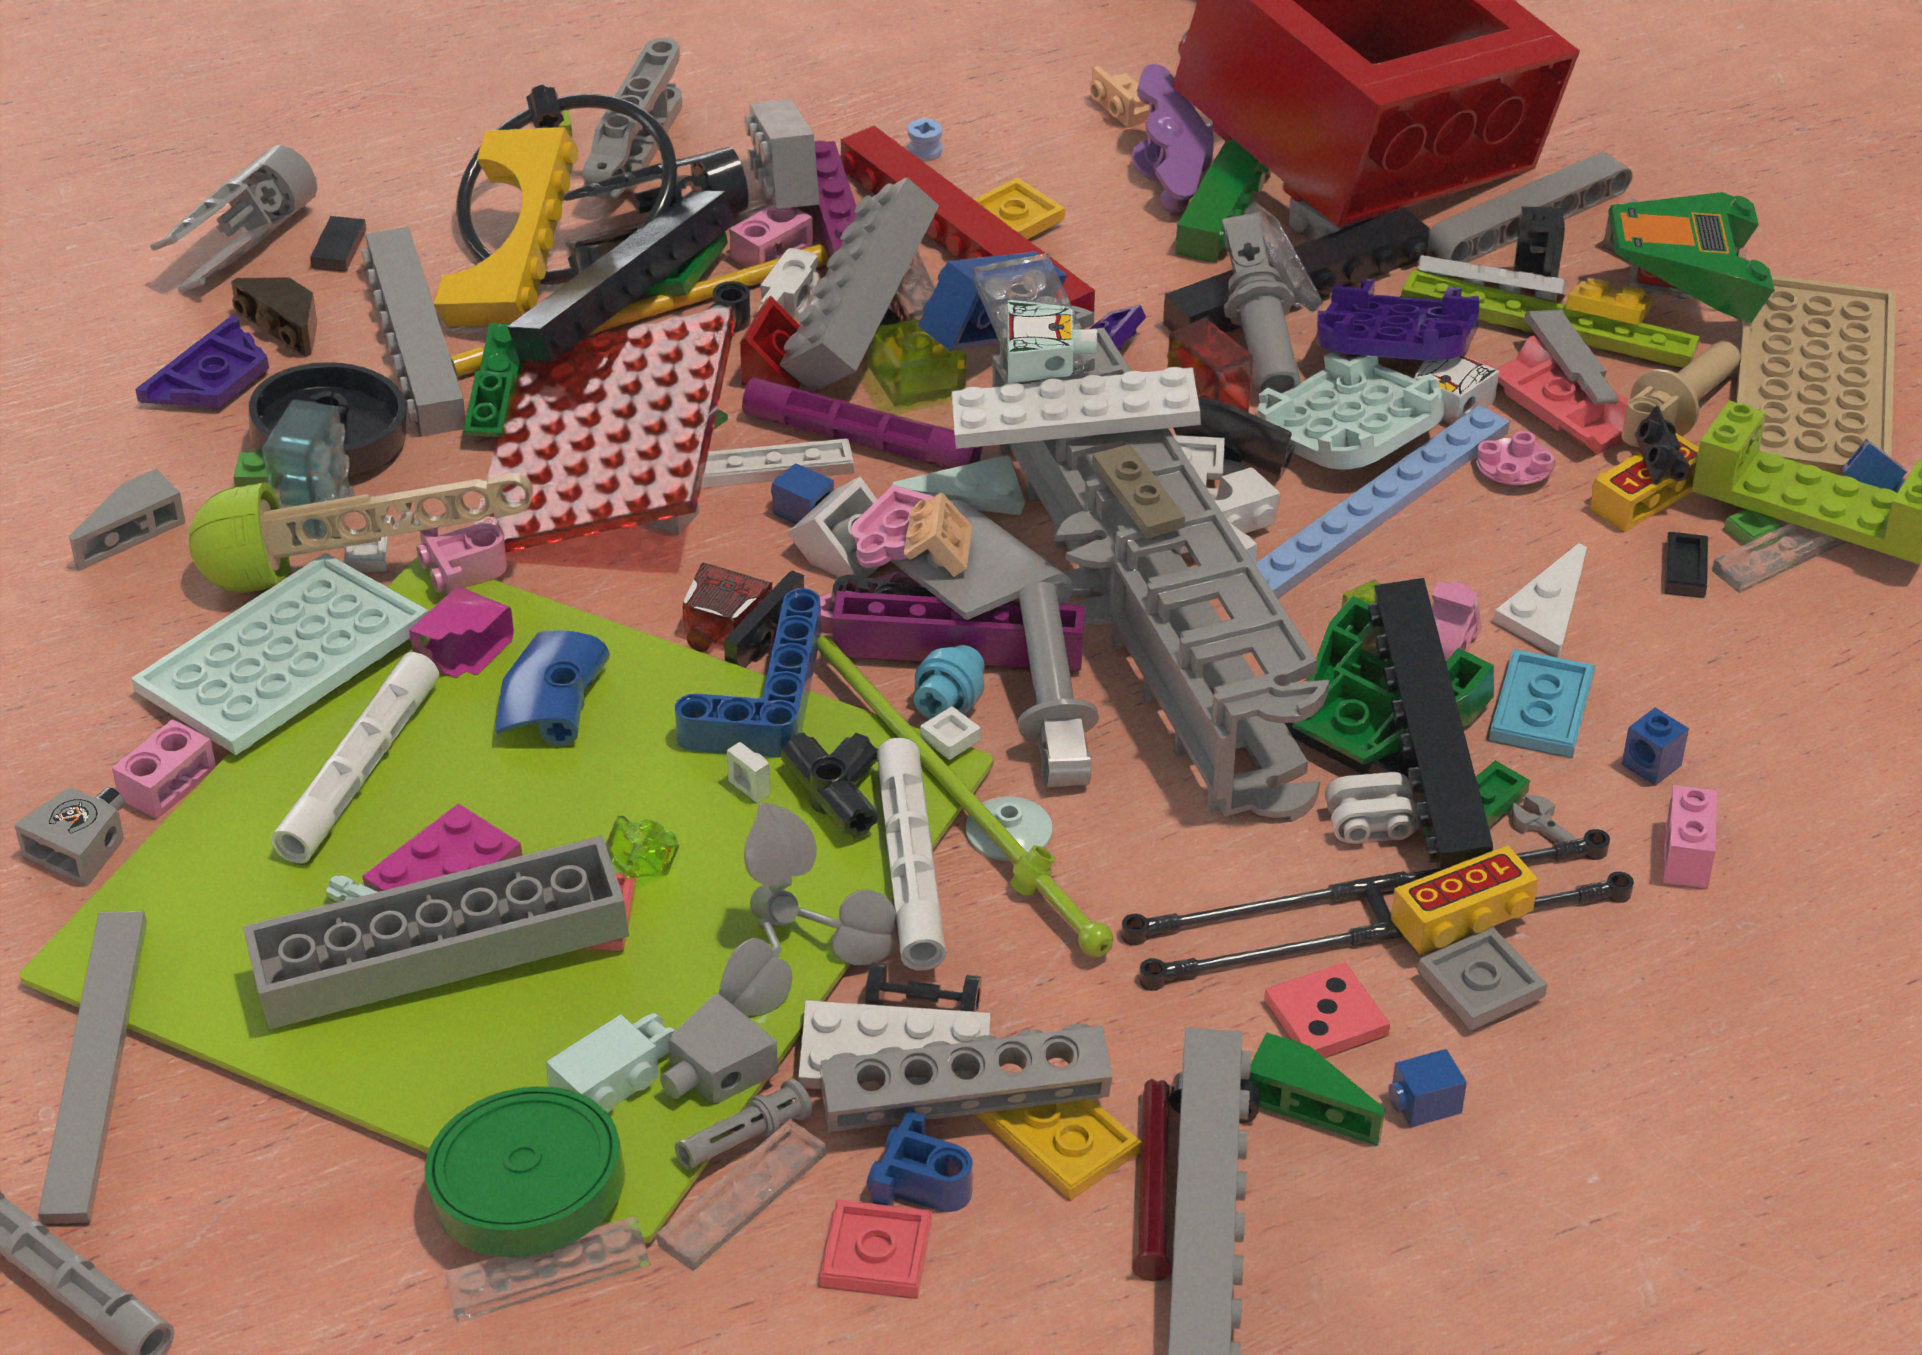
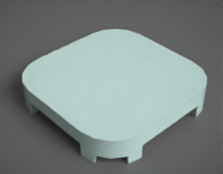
[1256,352,1444,469]

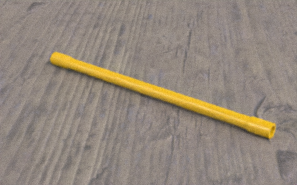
[450,244,828,377]

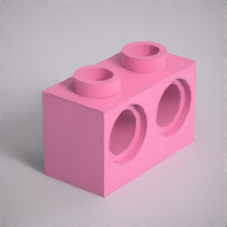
[729,204,813,268]
[112,719,216,820]
[1663,785,1717,889]

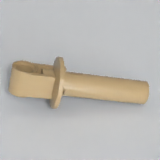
[1622,341,1741,447]

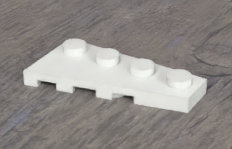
[1418,256,1568,301]

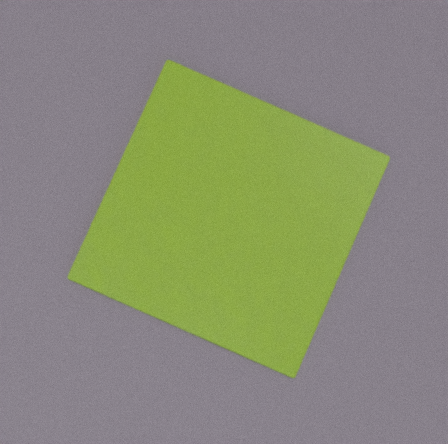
[20,556,993,1243]

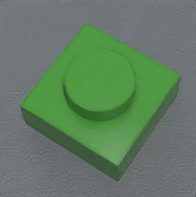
[233,451,279,489]

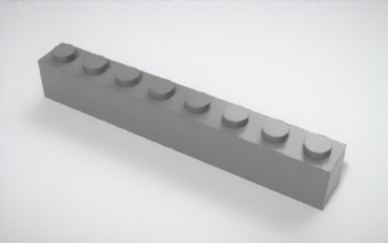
[361,227,466,437]
[1168,1028,1251,1355]

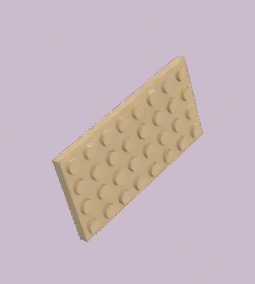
[1736,275,1896,477]

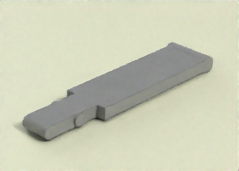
[1525,310,1618,405]

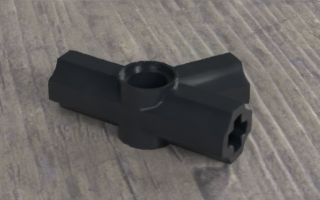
[781,732,878,839]

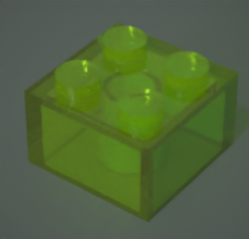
[868,319,967,406]

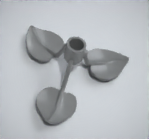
[719,802,899,1016]

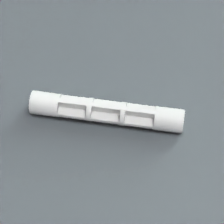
[271,652,439,864]
[877,738,946,971]

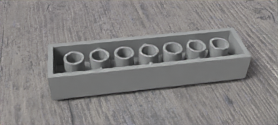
[243,836,629,1030]

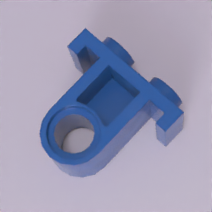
[867,1110,973,1212]

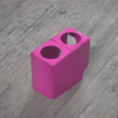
[409,586,514,677]

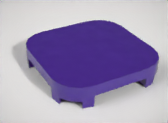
[1317,280,1479,361]

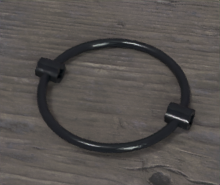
[456,84,677,285]

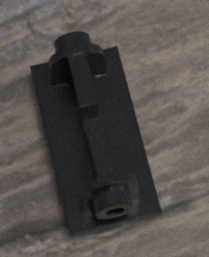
[1635,406,1690,485]

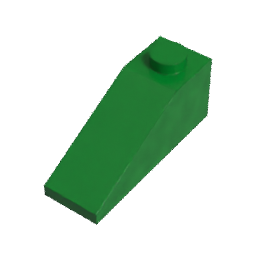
[1249,1032,1385,1146]

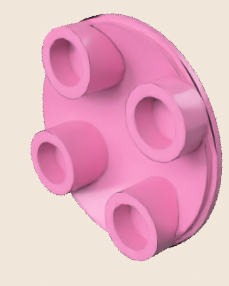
[1476,431,1555,485]

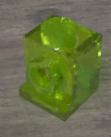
[606,816,680,878]

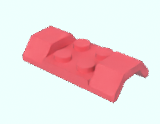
[1480,335,1628,455]

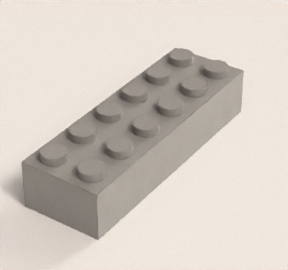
[780,177,939,393]

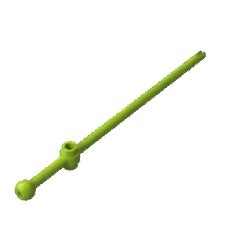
[817,636,1114,958]

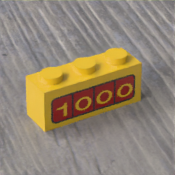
[1590,433,1699,532]
[1391,845,1538,955]

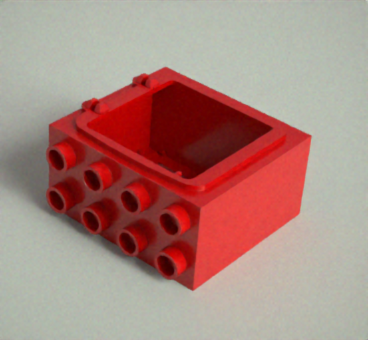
[1172,0,1580,227]

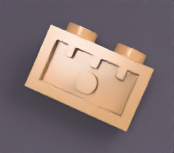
[1089,66,1150,128]
[904,492,972,577]

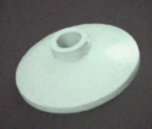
[966,796,1052,861]

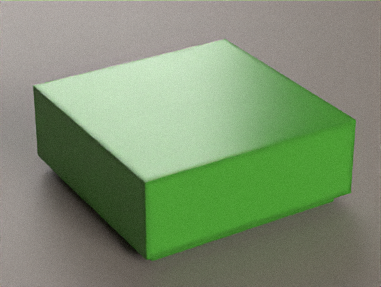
[1724,509,1783,550]

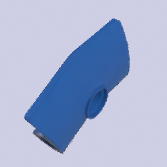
[496,630,610,746]

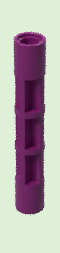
[742,377,983,469]

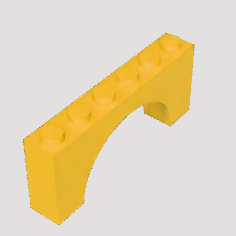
[434,127,578,327]

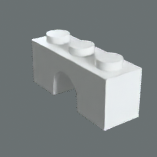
[1174,467,1281,555]

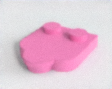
[851,485,953,568]

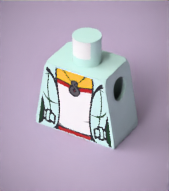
[1007,300,1097,383]

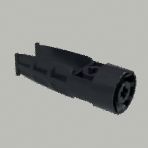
[563,147,749,249]

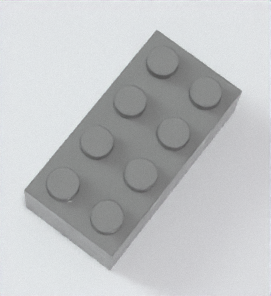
[745,99,819,209]

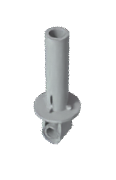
[1018,582,1099,788]

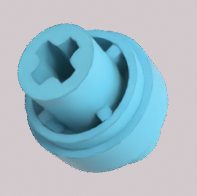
[914,645,984,719]

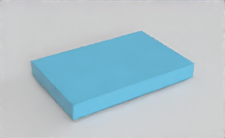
[1489,649,1595,758]

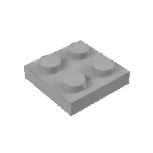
[1417,926,1547,1030]

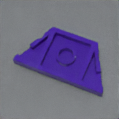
[135,315,269,408]

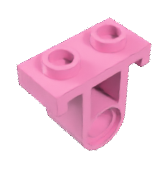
[416,523,507,596]
[1432,581,1481,661]

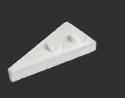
[1494,543,1587,658]

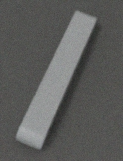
[1428,152,1633,263]

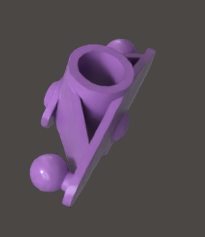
[1132,64,1214,214]

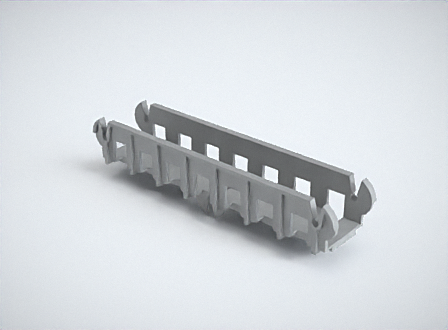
[992,305,1329,822]

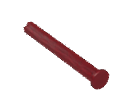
[1132,1079,1172,1281]

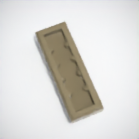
[1092,444,1185,538]

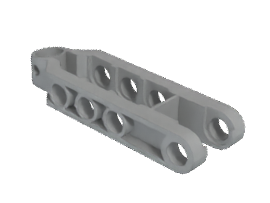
[583,38,682,200]

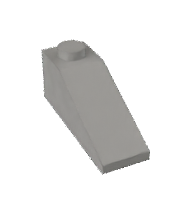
[69,469,186,571]

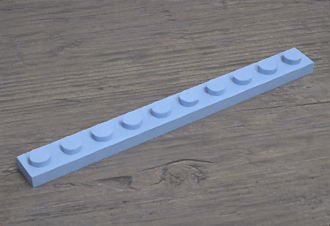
[1255,405,1510,599]

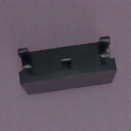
[1513,207,1565,278]

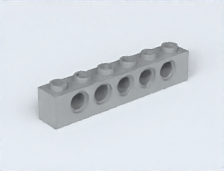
[820,1024,1113,1132]

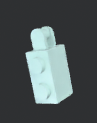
[546,1013,676,1113]

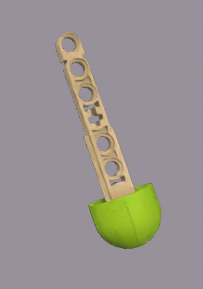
[188,473,533,593]

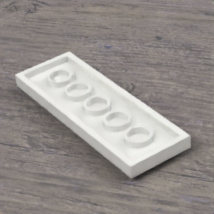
[952,367,1201,449]

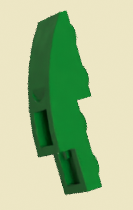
[463,323,524,438]

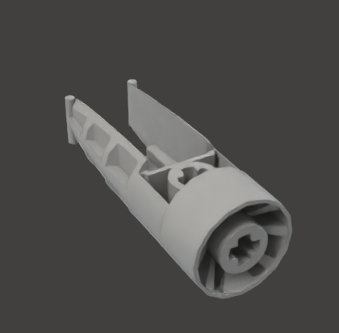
[150,145,318,292]

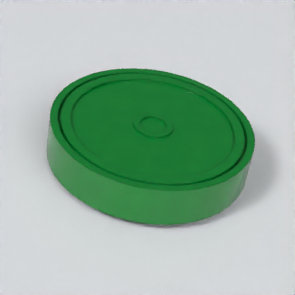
[425,1086,625,1257]

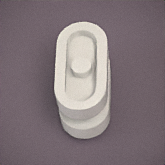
[1325,772,1420,844]

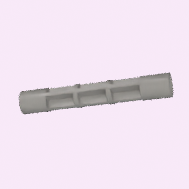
[0,1191,175,1355]

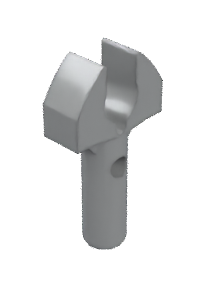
[1512,795,1577,843]

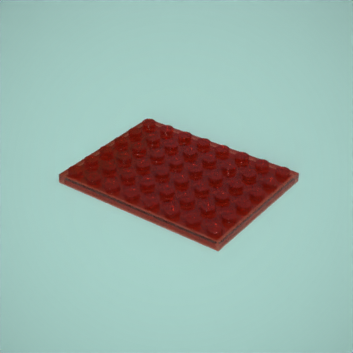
[474,306,736,553]

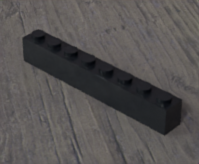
[507,190,735,362]
[1163,207,1430,347]
[1368,577,1493,871]

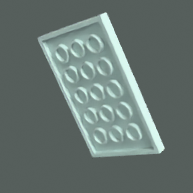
[131,553,429,755]

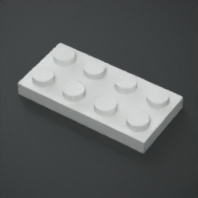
[798,1000,990,1091]

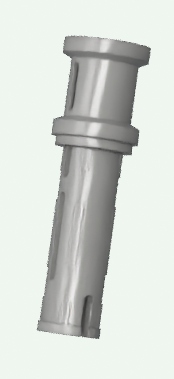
[675,1079,812,1170]

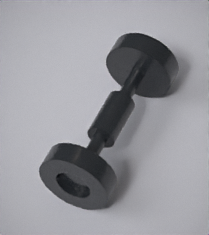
[865,962,982,1012]

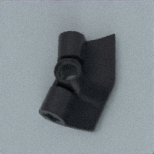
[1173,397,1295,477]

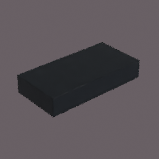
[310,216,367,271]
[1664,532,1708,598]

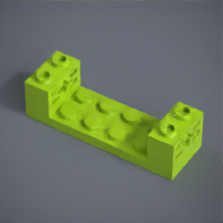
[1692,401,1922,565]

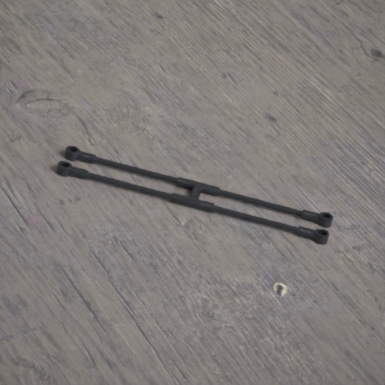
[1121,829,1634,991]

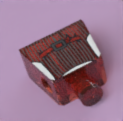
[682,562,773,652]

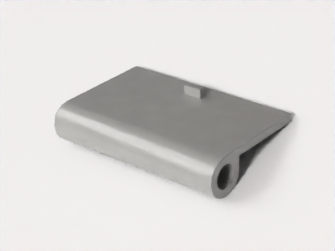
[890,499,1073,620]

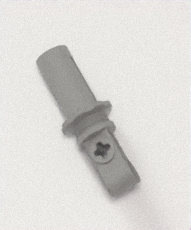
[1221,212,1300,394]

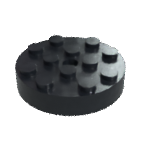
[249,362,406,481]

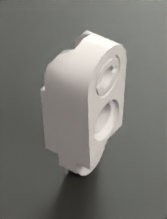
[757,248,819,323]

